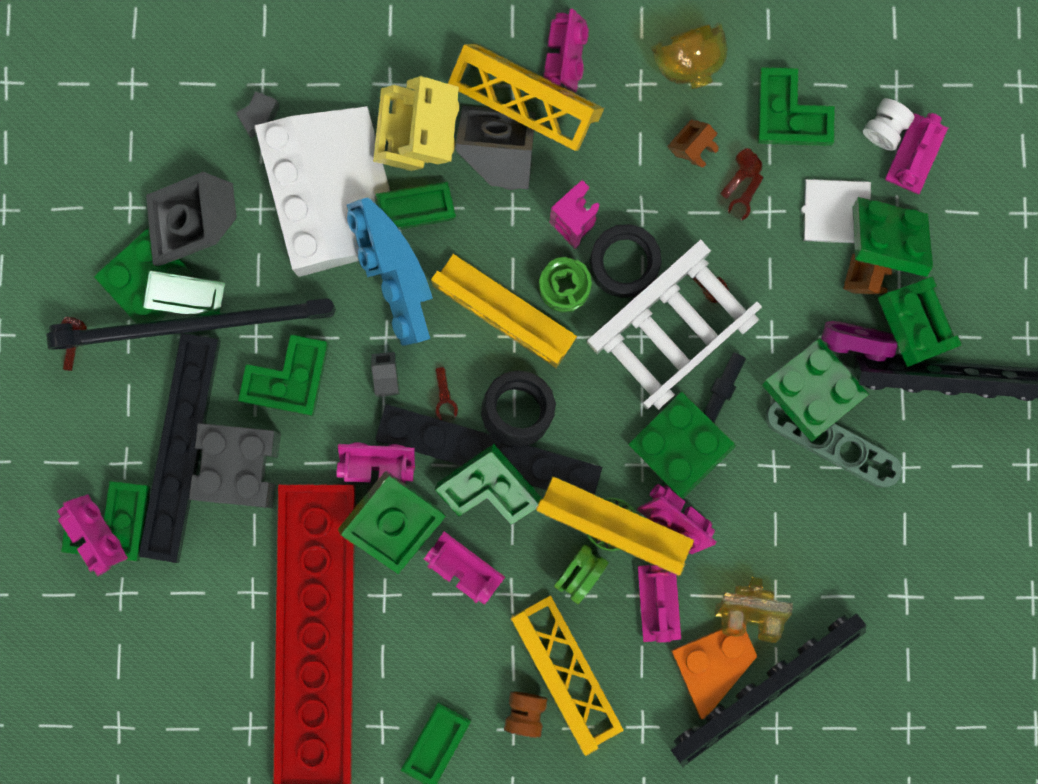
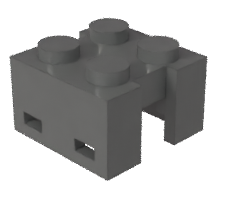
[189,423,281,508]

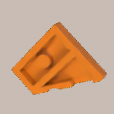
[671,621,757,720]

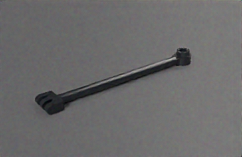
[46,298,336,350]

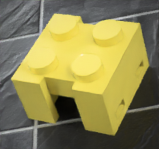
[373,76,459,171]

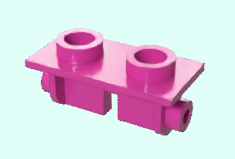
[543,9,589,92]
[885,113,948,195]
[337,442,415,484]
[637,484,717,555]
[57,494,128,576]
[424,532,505,605]
[638,565,681,642]

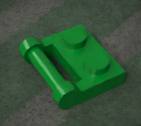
[878,276,962,367]

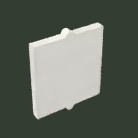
[800,179,871,243]

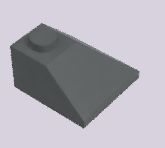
[455,106,536,190]
[146,172,237,267]

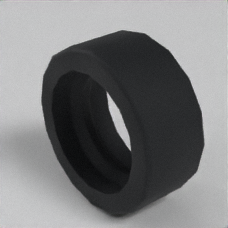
[590,224,662,298]
[481,370,556,447]

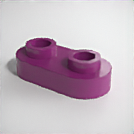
[821,321,898,361]

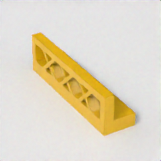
[448,44,604,151]
[431,254,577,368]
[536,477,694,576]
[511,595,624,756]

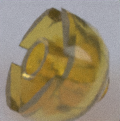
[651,22,728,89]

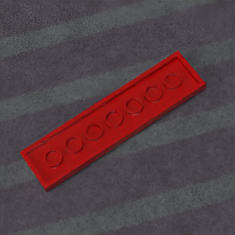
[273,485,356,784]

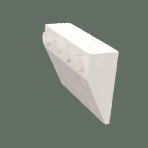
[255,107,401,277]

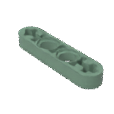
[765,402,902,488]

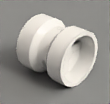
[863,98,914,151]

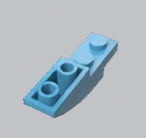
[347,197,433,346]

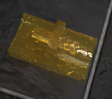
[715,577,792,643]

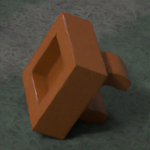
[667,119,719,168]
[843,254,892,294]

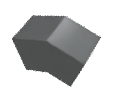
[236,91,280,138]
[371,352,400,397]

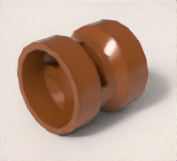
[504,691,548,737]

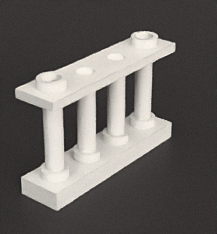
[587,240,762,410]

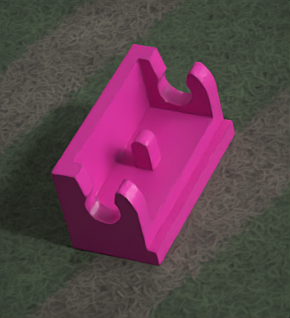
[549,180,599,249]

